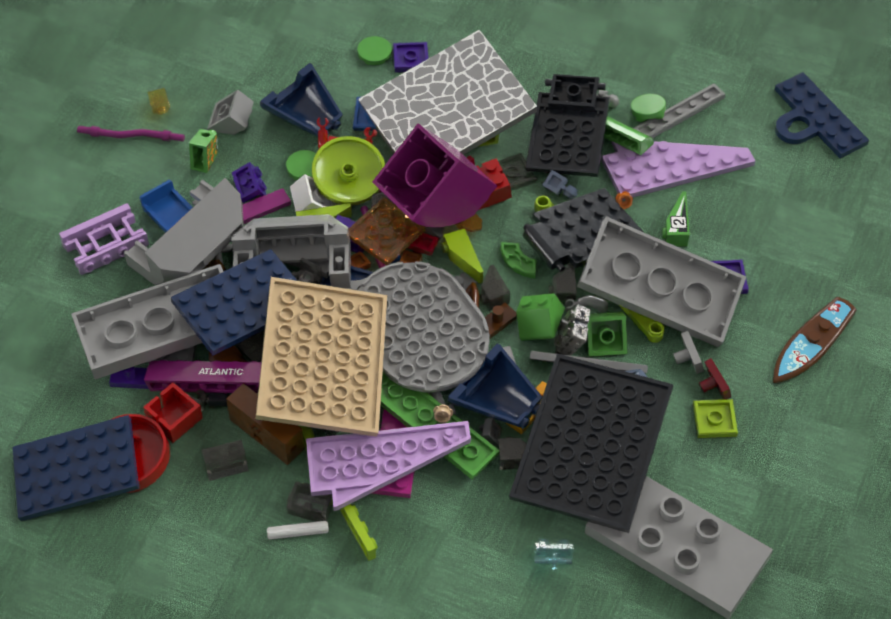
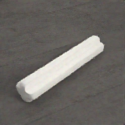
[267,521,329,539]

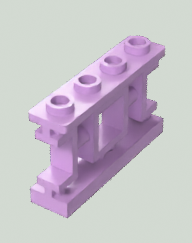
[59,203,149,275]

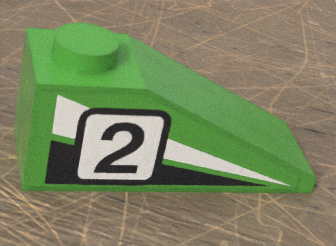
[661,191,690,247]

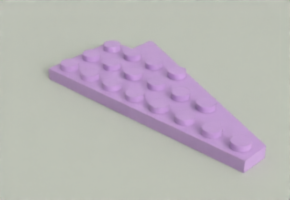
[601,141,755,200]
[306,421,471,511]

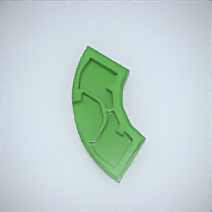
[500,242,537,278]

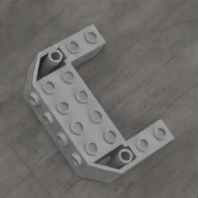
[232,214,351,288]

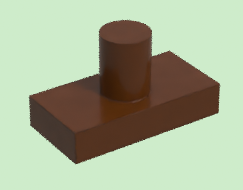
[485,303,517,339]

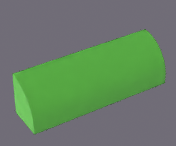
[604,117,654,155]

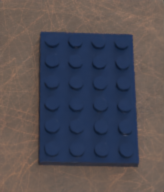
[171,249,297,355]
[12,415,139,521]

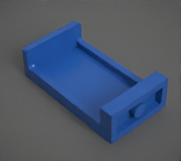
[139,180,193,233]

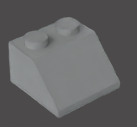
[207,90,254,135]

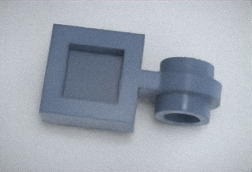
[543,170,578,199]

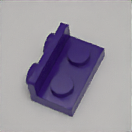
[231,162,267,203]

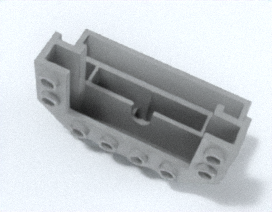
[124,178,244,285]

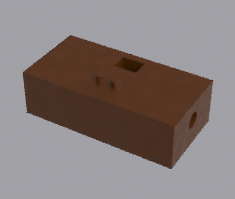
[226,383,304,465]

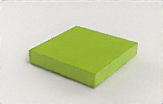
[692,399,738,438]

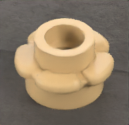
[433,404,453,423]

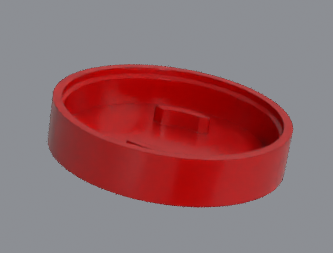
[110,414,170,493]

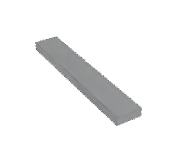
[633,84,725,138]
[530,351,648,374]

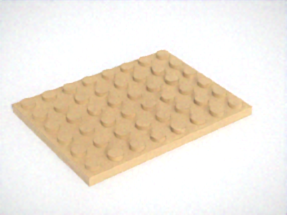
[255,277,387,437]

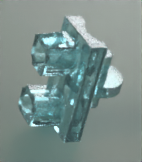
[534,539,573,570]

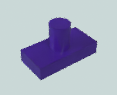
[109,366,149,389]

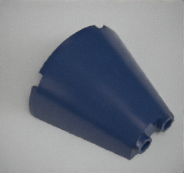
[260,63,343,137]
[448,343,542,429]

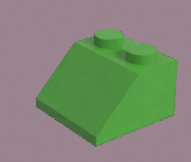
[516,293,565,341]
[584,312,627,356]

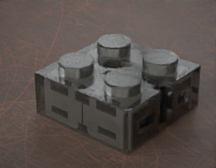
[554,304,591,356]

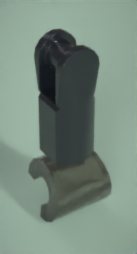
[190,388,232,411]

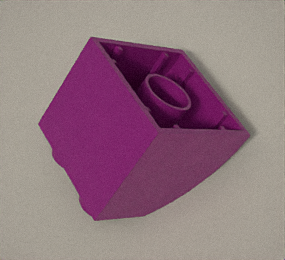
[372,123,497,227]

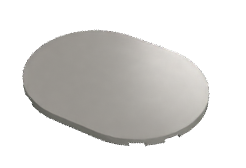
[358,261,489,392]

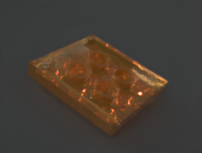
[349,197,425,266]

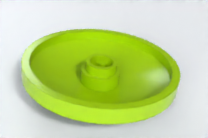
[312,136,385,205]

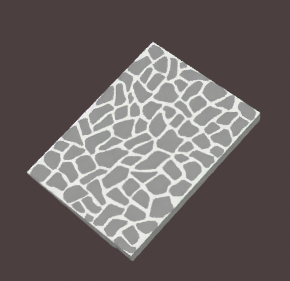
[358,30,537,155]

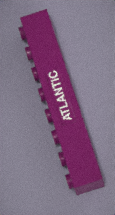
[144,360,261,393]

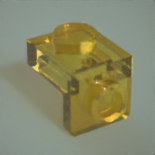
[147,88,170,114]

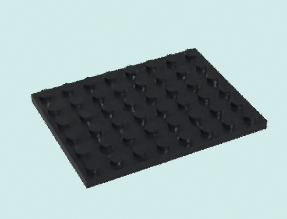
[509,353,674,533]

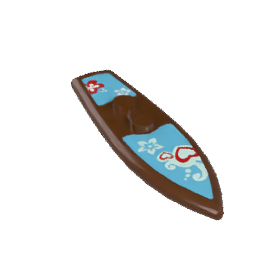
[773,297,857,383]

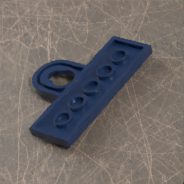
[774,72,869,159]

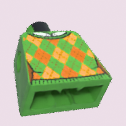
[189,129,218,173]

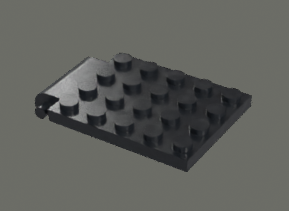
[525,74,610,177]
[523,188,643,272]

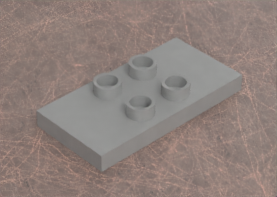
[577,216,746,348]
[71,264,223,379]
[585,476,773,619]

